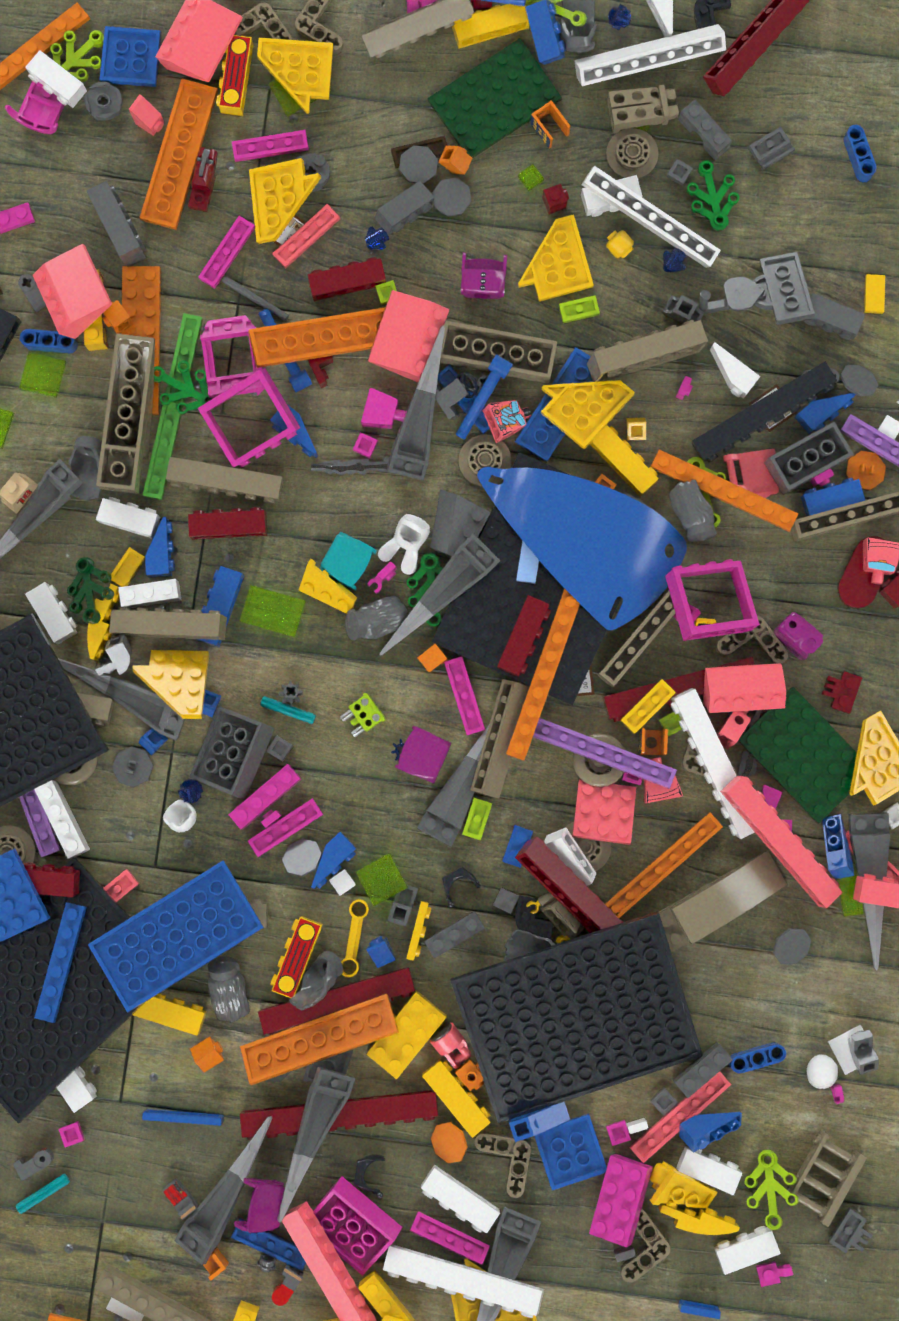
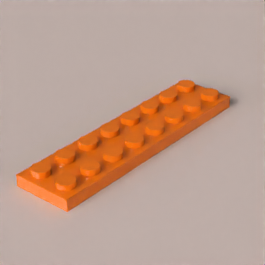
[140,79,218,230]
[121,266,161,415]
[248,307,386,368]
[240,994,399,1085]

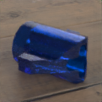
[365,226,390,250]
[663,248,686,273]

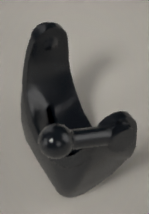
[442,866,481,908]
[353,1154,385,1199]

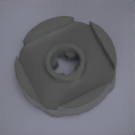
[84,82,123,121]
[296,153,330,192]

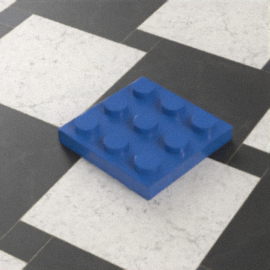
[100,26,162,87]
[534,1113,607,1190]

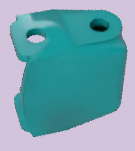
[319,532,377,591]

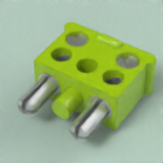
[340,693,386,737]

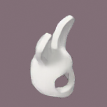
[378,514,430,575]

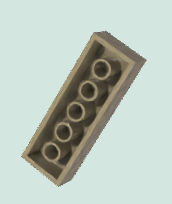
[440,320,557,384]
[587,320,708,382]

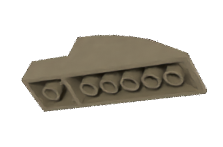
[96,334,155,494]
[659,850,787,952]

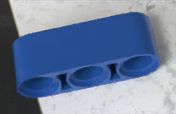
[843,125,876,182]
[20,329,78,354]
[728,1042,786,1074]

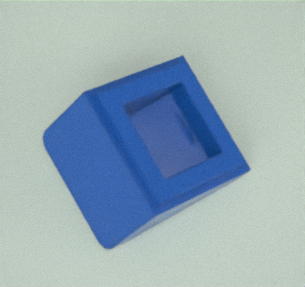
[203,689,221,717]
[139,728,168,755]

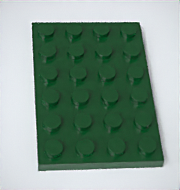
[428,38,562,158]
[738,687,857,824]

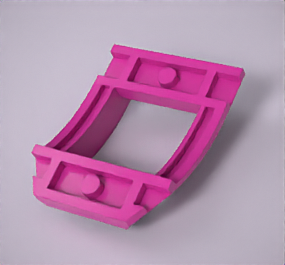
[200,315,265,399]

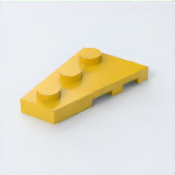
[299,559,357,614]
[650,1168,718,1208]

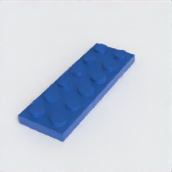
[515,347,593,463]

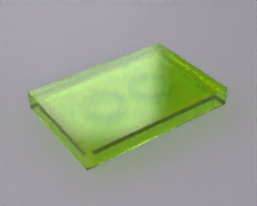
[240,585,306,637]

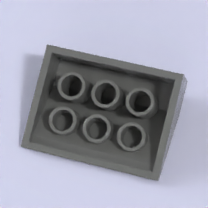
[189,706,274,800]

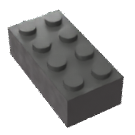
[86,181,147,266]
[764,422,854,495]

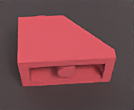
[129,94,164,136]

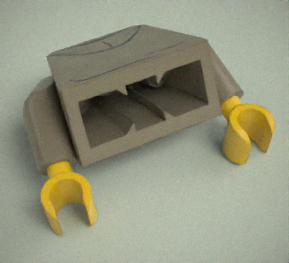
[526,892,585,944]

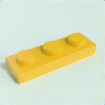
[620,679,676,734]
[406,901,431,961]

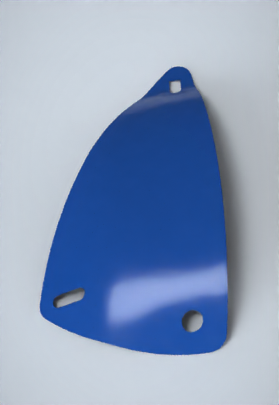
[477,467,687,630]

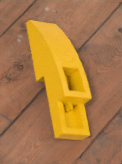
[87,584,120,661]
[658,1203,740,1235]

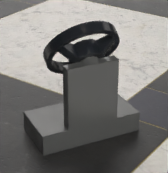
[435,372,478,420]

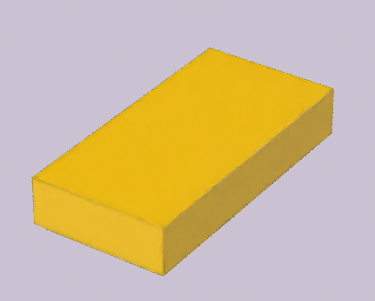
[864,274,885,314]
[111,547,145,587]

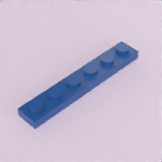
[34,902,87,1023]

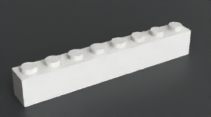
[574,24,726,86]
[581,166,721,268]
[671,688,754,839]
[383,1244,544,1318]

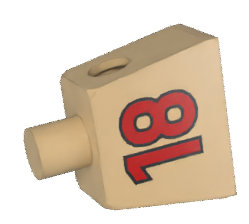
[0,473,38,514]

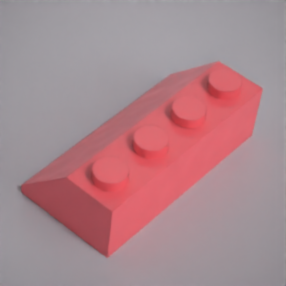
[703,663,786,713]

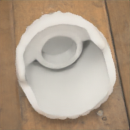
[163,800,197,833]
[806,1055,838,1089]

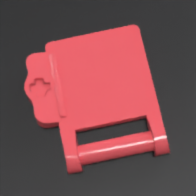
[723,449,779,498]

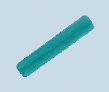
[260,696,316,724]
[16,1174,70,1214]

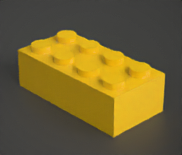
[366,990,447,1079]

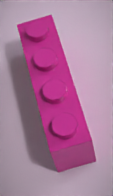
[228,764,302,830]

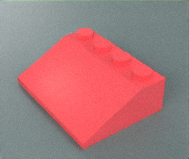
[155,0,243,82]
[33,244,112,339]
[368,290,449,382]

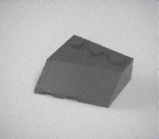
[430,489,491,559]

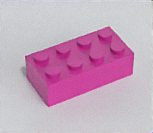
[589,1154,653,1247]

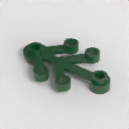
[67,557,114,624]

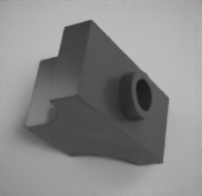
[662,295,704,324]

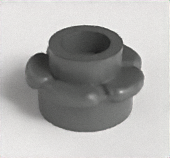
[257,1254,276,1272]

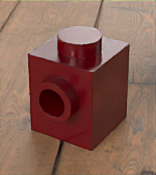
[542,184,569,215]

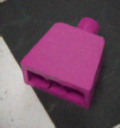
[361,388,407,429]

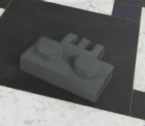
[828,1207,873,1253]

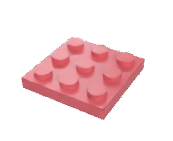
[572,779,636,845]

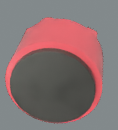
[430,1023,471,1069]

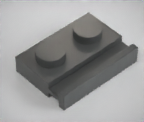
[748,127,795,170]

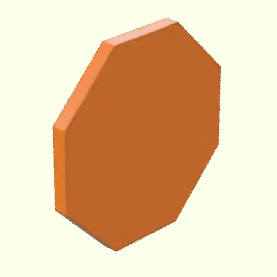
[846,451,886,490]
[431,1122,468,1163]

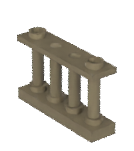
[783,1130,867,1227]

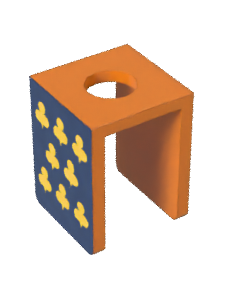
[530,100,571,149]
[638,728,668,756]

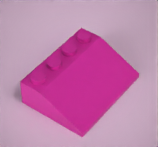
[313,1176,402,1276]

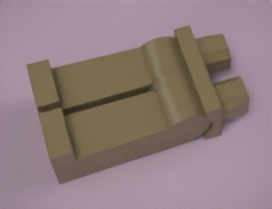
[607,85,679,134]

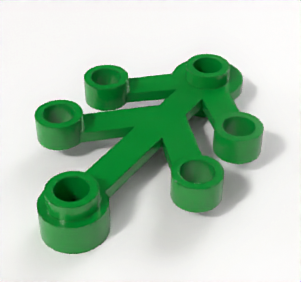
[686,160,739,231]
[154,360,215,415]
[407,553,450,627]

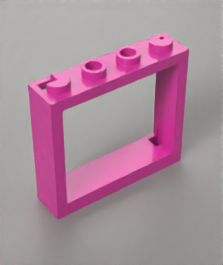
[198,368,301,468]
[665,559,760,641]

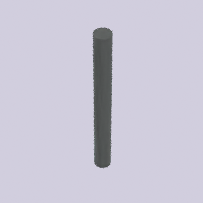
[222,276,289,322]

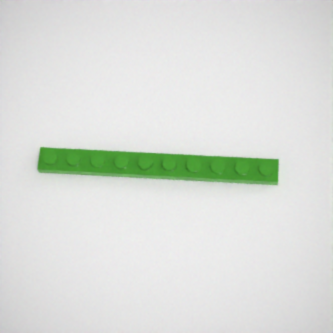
[143,313,203,500]

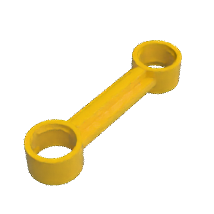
[341,899,369,977]

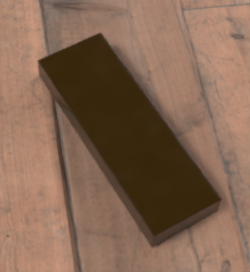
[391,135,447,168]

